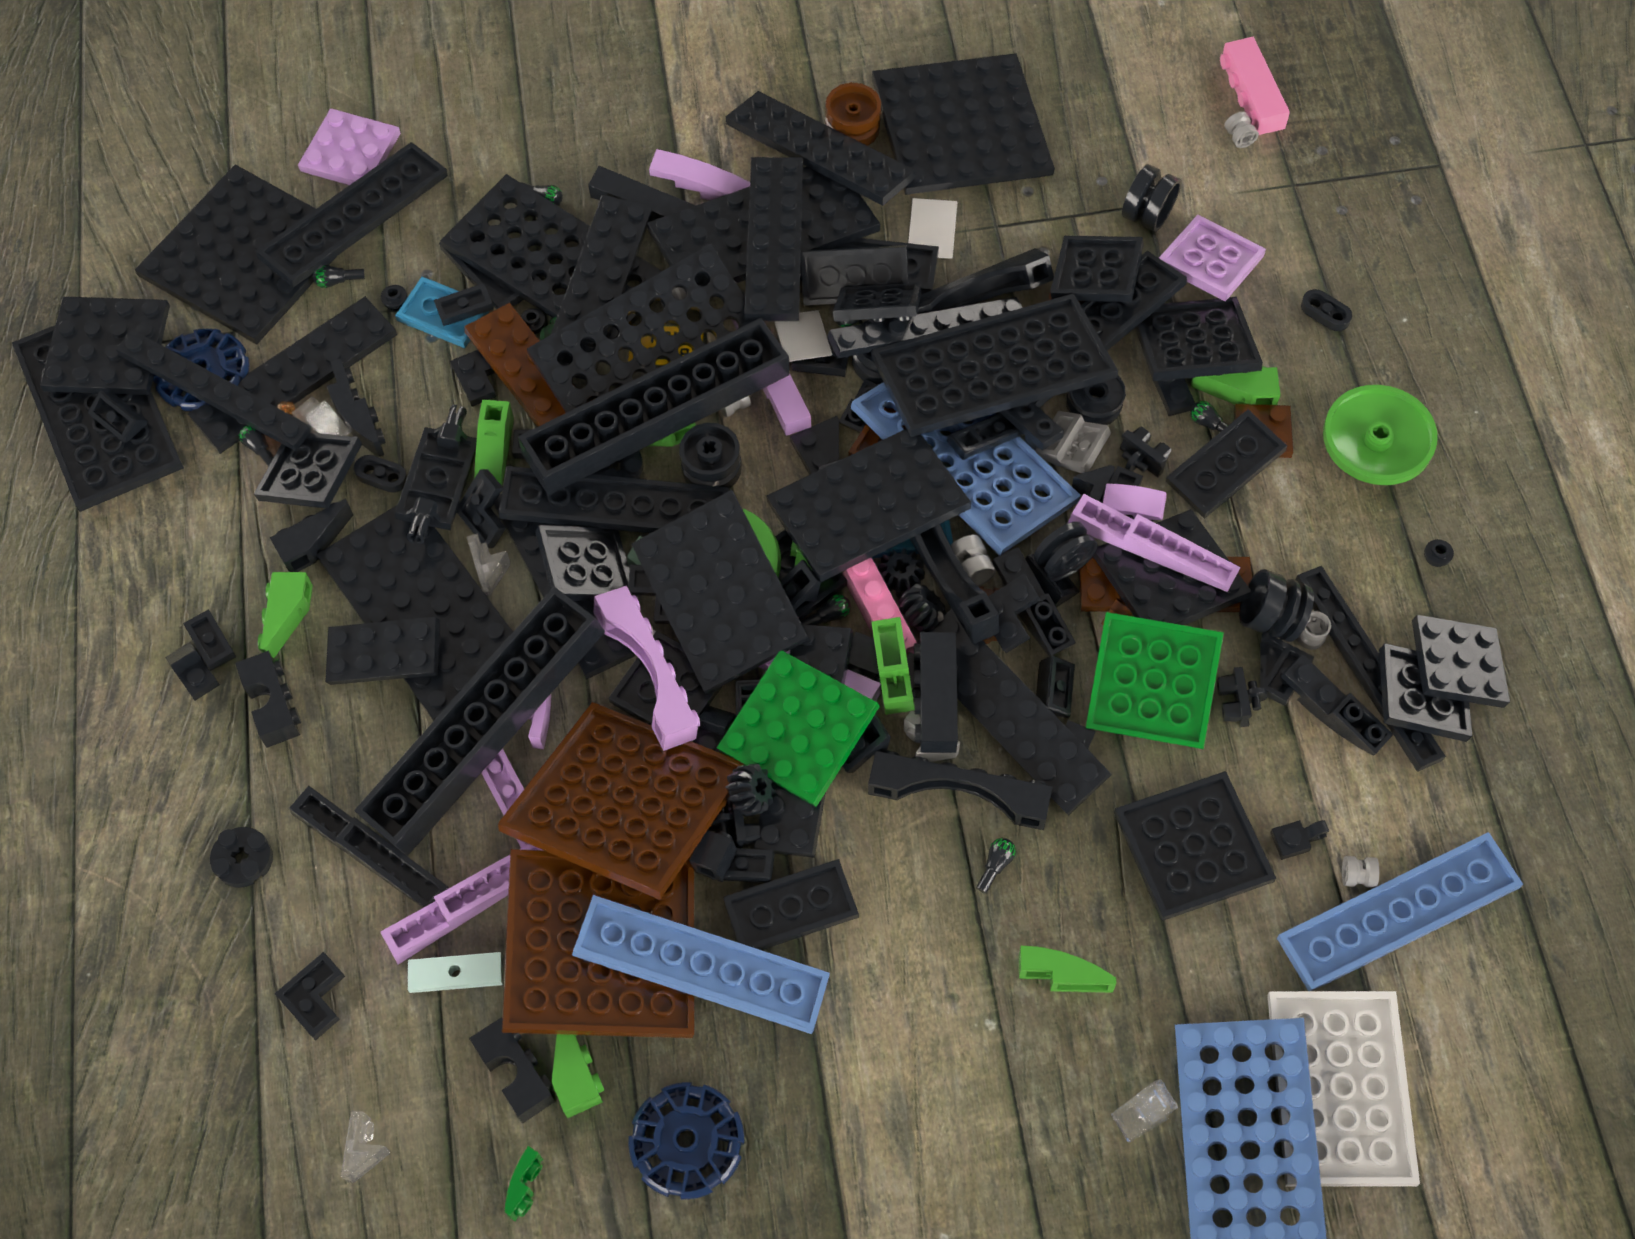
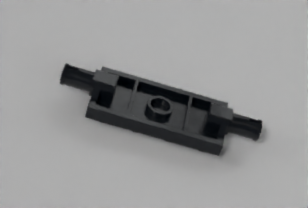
[395,405,477,544]

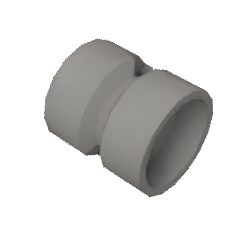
[950,535,996,586]

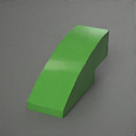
[871,617,914,715]
[1019,945,1116,993]

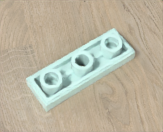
[408,952,503,993]

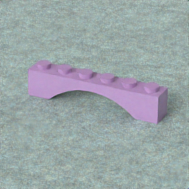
[594,586,700,751]

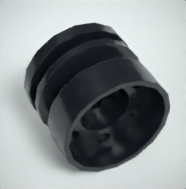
[1239,569,1314,642]

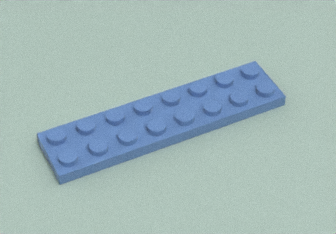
[1277,832,1523,991]
[572,895,830,1034]

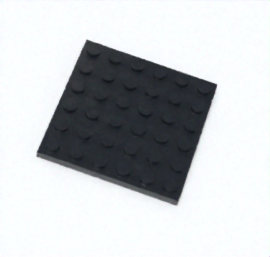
[871,53,1055,195]
[134,164,337,344]

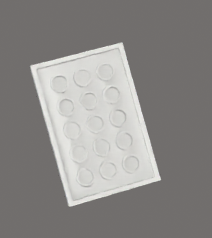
[1267,991,1420,1186]

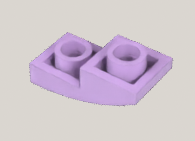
[1103,484,1167,520]

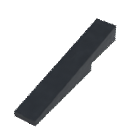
[588,166,696,222]
[289,785,449,908]

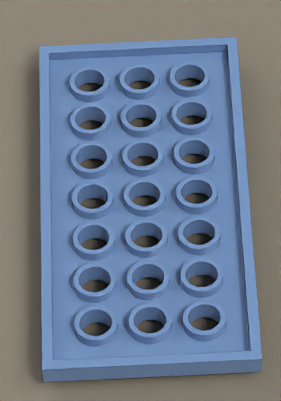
[851,382,1081,556]
[1175,1018,1327,1239]

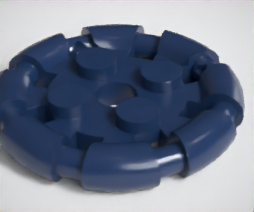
[153,328,250,412]
[628,1082,744,1200]

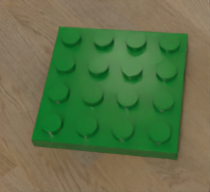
[1086,612,1224,749]
[717,650,880,807]

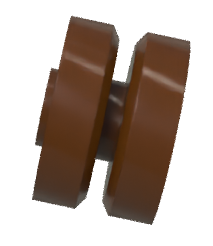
[825,83,881,146]

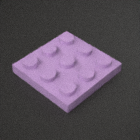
[298,108,400,185]
[1159,215,1266,301]

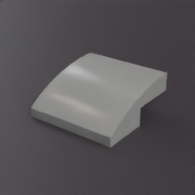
[1035,411,1111,473]

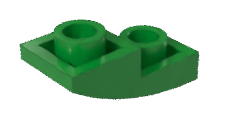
[505,1146,543,1222]

